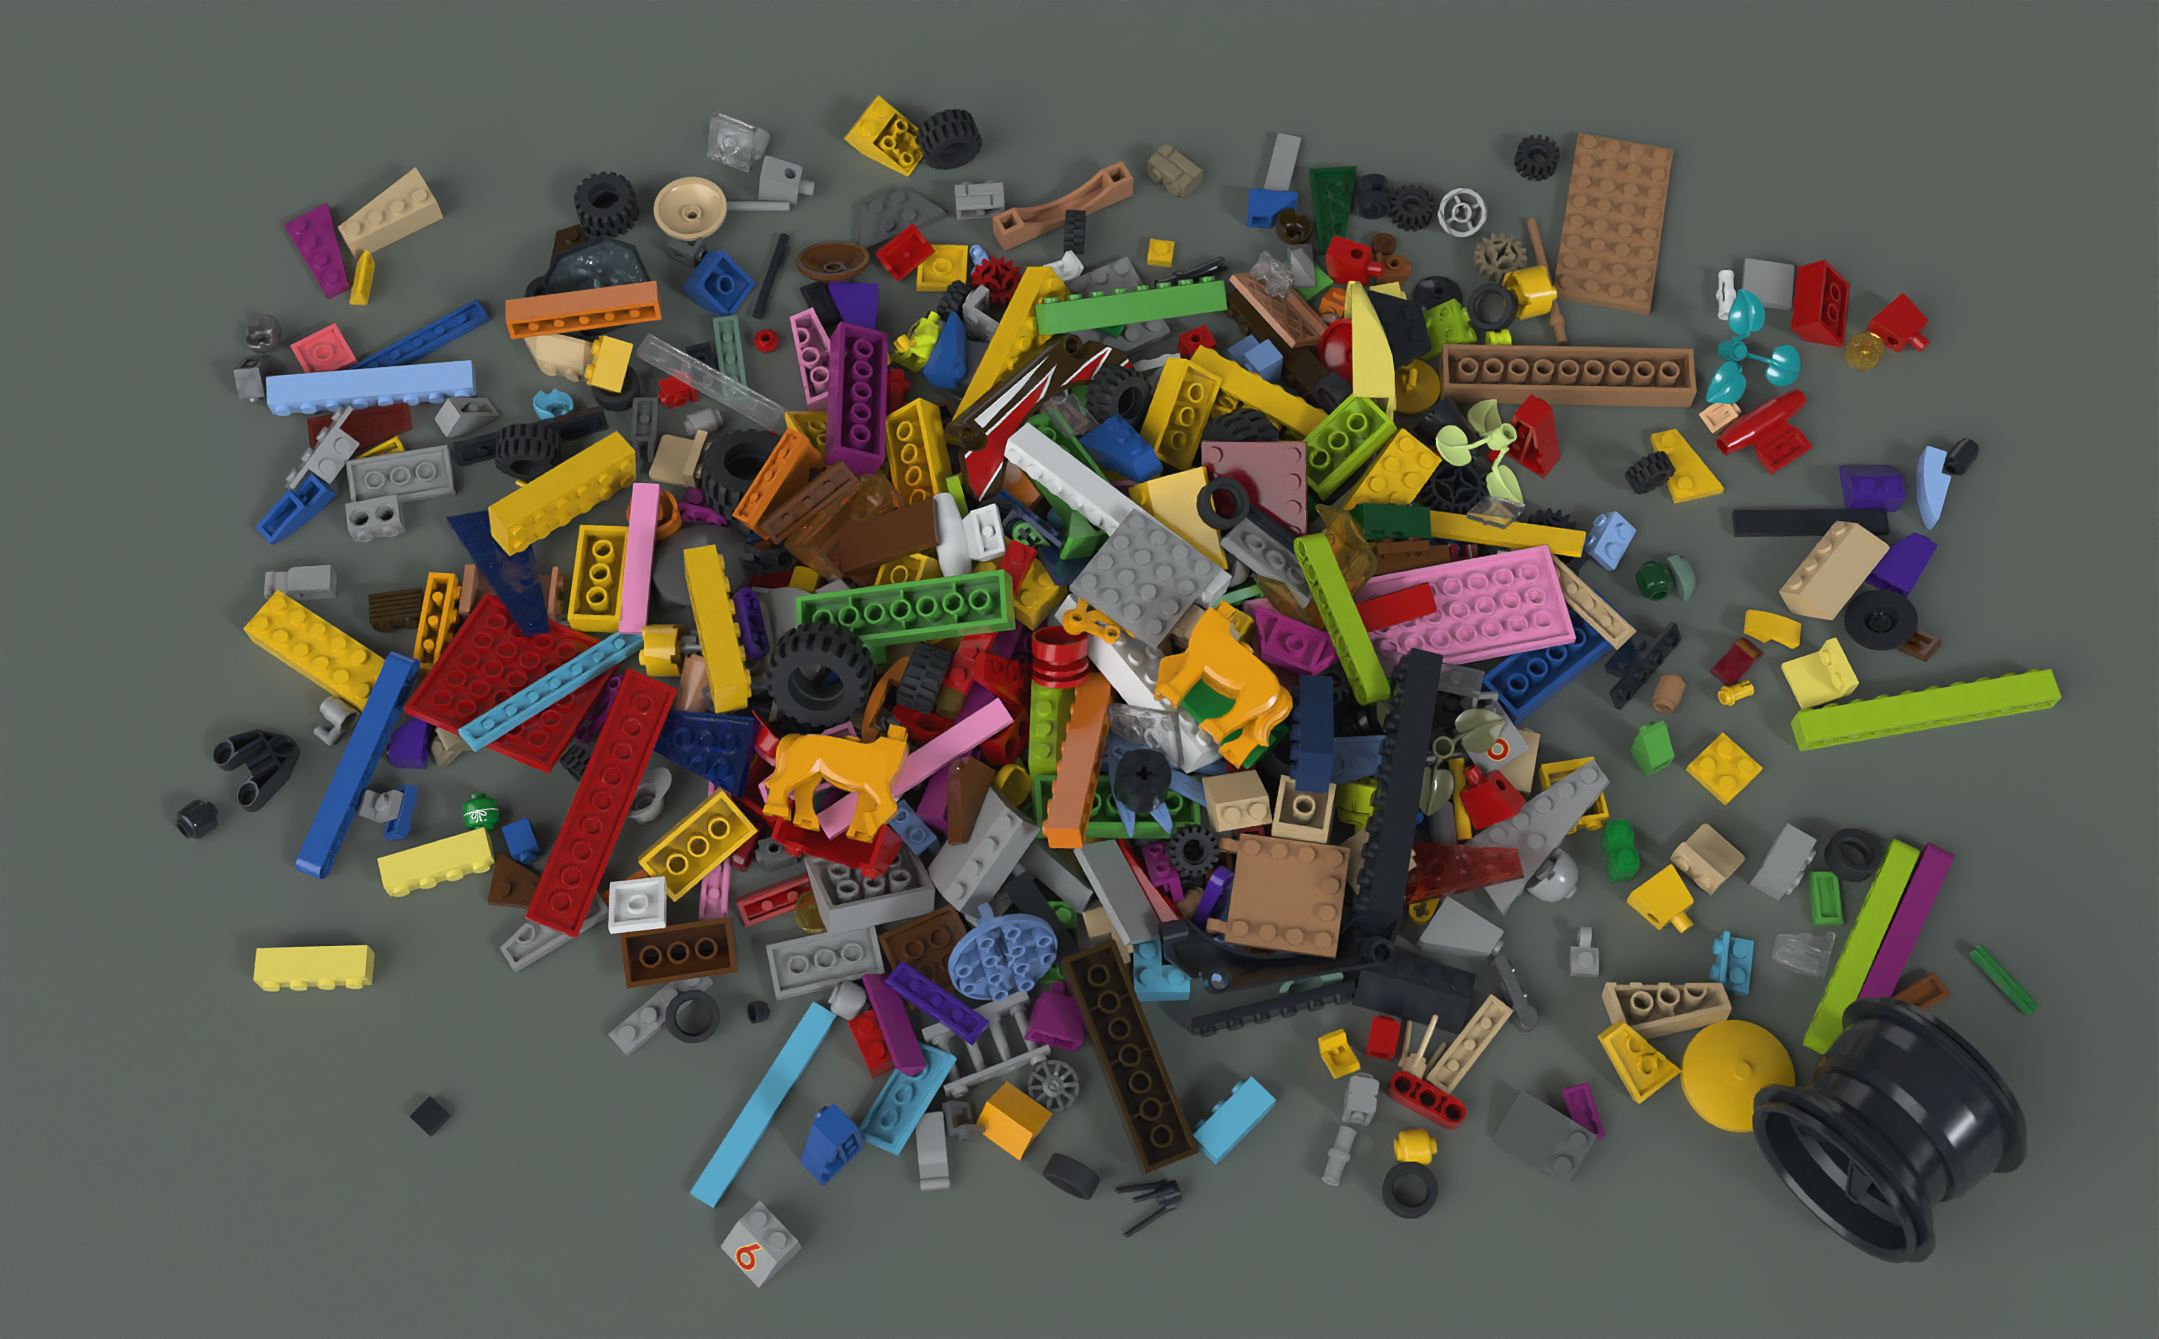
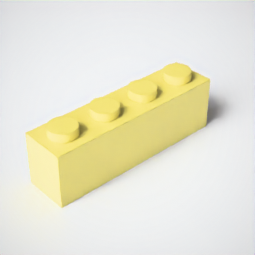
[377,827,496,897]
[253,945,375,991]

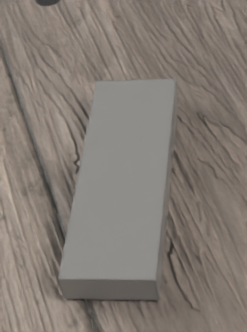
[1264,133,1301,191]

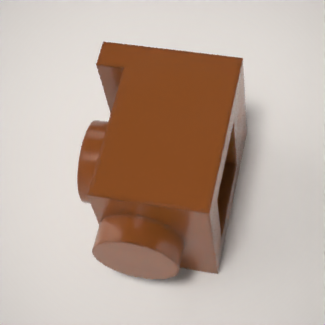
[1375,253,1411,286]

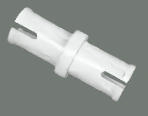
[1716,270,1736,320]

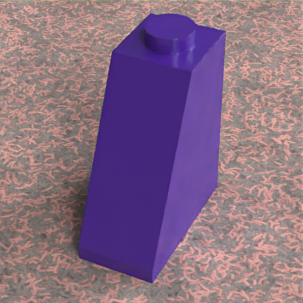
[829,283,880,331]
[1864,532,1938,598]

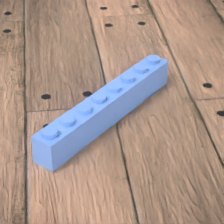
[266,360,477,416]

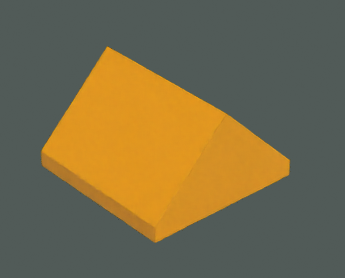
[976,1081,1052,1161]

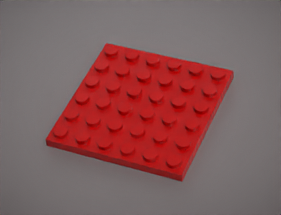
[404,593,624,774]

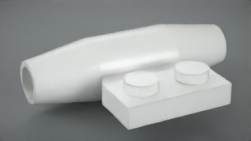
[933,493,1007,577]

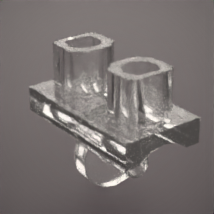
[1250,250,1295,299]

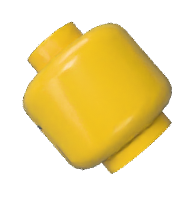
[1394,1128,1437,1165]

